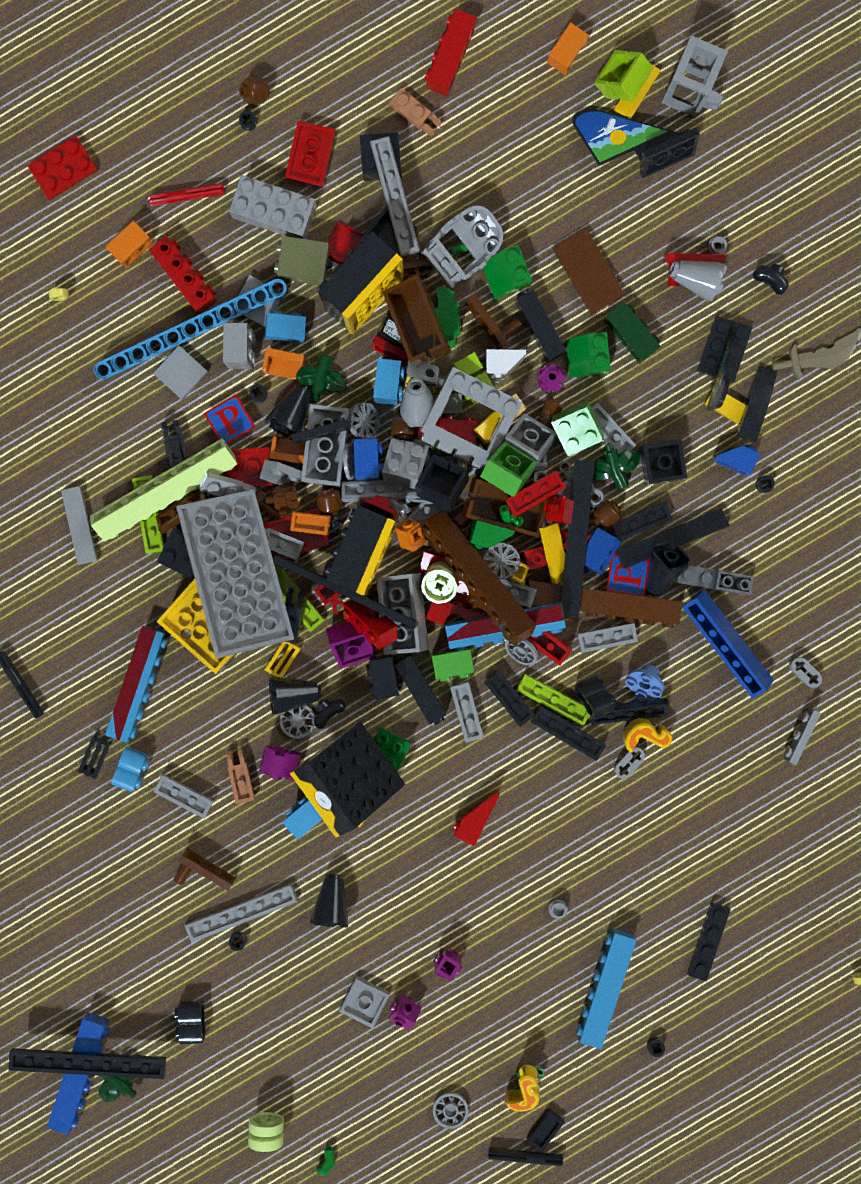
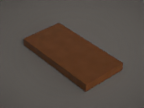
[552,228,625,315]

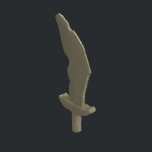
[771,328,861,379]

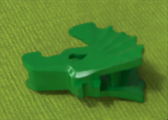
[435,287,461,355]

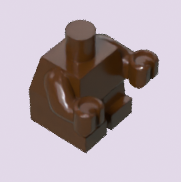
[265,482,299,518]

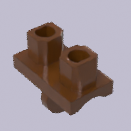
[400,251,434,279]

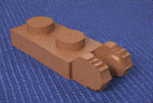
[389,88,442,136]
[226,748,255,804]

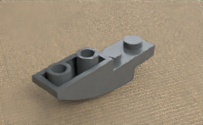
[675,565,754,596]

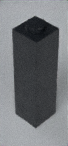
[515,290,566,363]
[394,655,446,725]

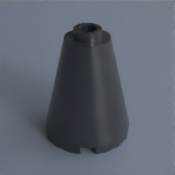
[265,384,311,438]
[646,543,690,596]
[269,676,322,715]
[310,874,348,928]

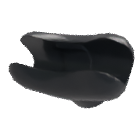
[753,264,789,295]
[314,698,346,729]

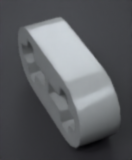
[789,657,822,688]
[614,747,645,779]

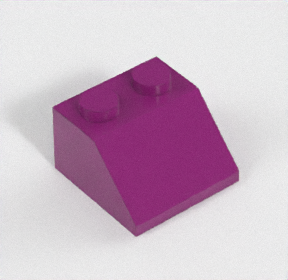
[326,622,376,669]

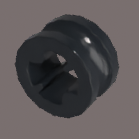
[239,110,257,131]
[249,384,267,403]
[755,475,775,493]
[330,515,345,534]
[228,931,247,951]
[647,1037,665,1057]

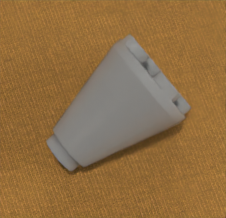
[669,260,727,301]
[400,378,436,427]

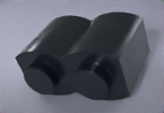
[575,675,616,720]
[175,1001,206,1044]

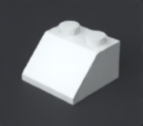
[485,349,526,383]

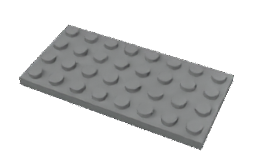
[177,489,294,659]

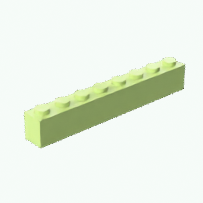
[90,438,237,542]

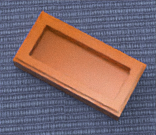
[290,512,332,536]

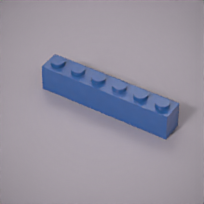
[682,589,774,698]
[47,1012,110,1135]

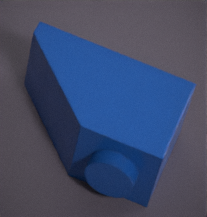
[711,445,761,476]

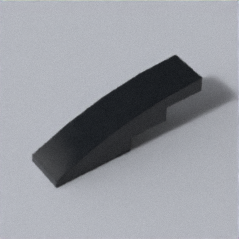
[736,366,777,443]

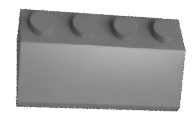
[301,404,350,488]

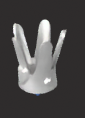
[388,499,413,524]

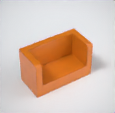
[547,22,590,75]
[105,220,154,268]
[262,348,306,380]
[270,436,306,465]

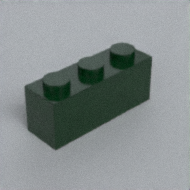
[604,302,661,364]

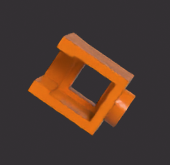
[395,518,427,552]

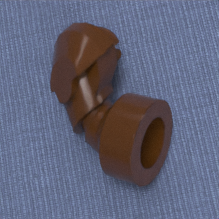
[540,396,562,432]

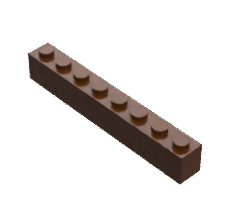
[423,511,536,646]
[527,581,683,628]

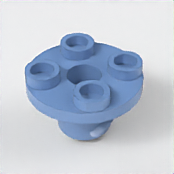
[625,664,665,700]

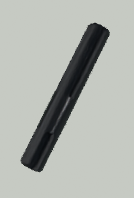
[0,651,44,718]
[488,1147,563,1166]

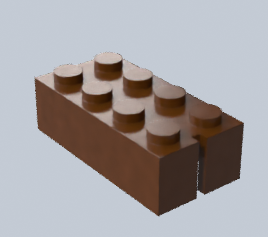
[382,274,452,368]
[462,477,548,537]

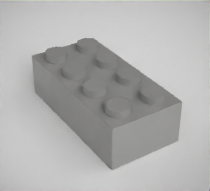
[229,175,317,239]
[376,573,429,655]

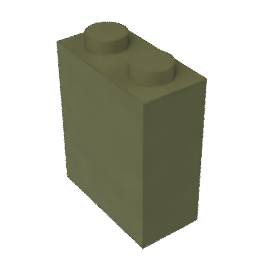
[274,236,330,285]

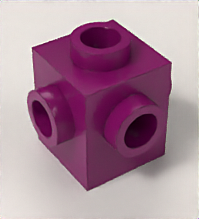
[536,363,566,394]
[433,948,462,981]
[389,996,422,1030]

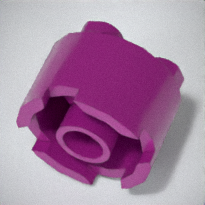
[259,745,302,781]

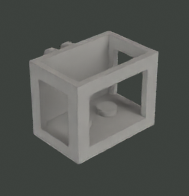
[661,35,728,118]

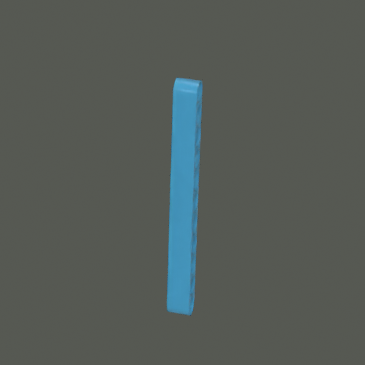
[94,279,287,379]

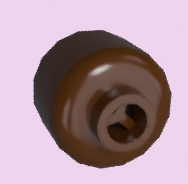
[239,77,270,104]
[391,414,416,442]
[316,486,343,516]
[593,500,622,528]

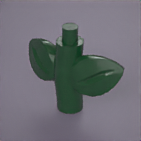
[296,354,347,402]
[593,443,640,489]
[99,1076,137,1102]

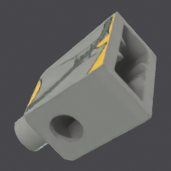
[403,361,446,396]

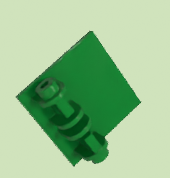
[374,727,412,773]

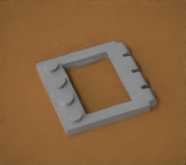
[420,367,523,470]

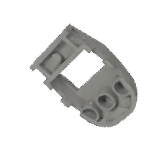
[421,206,503,288]

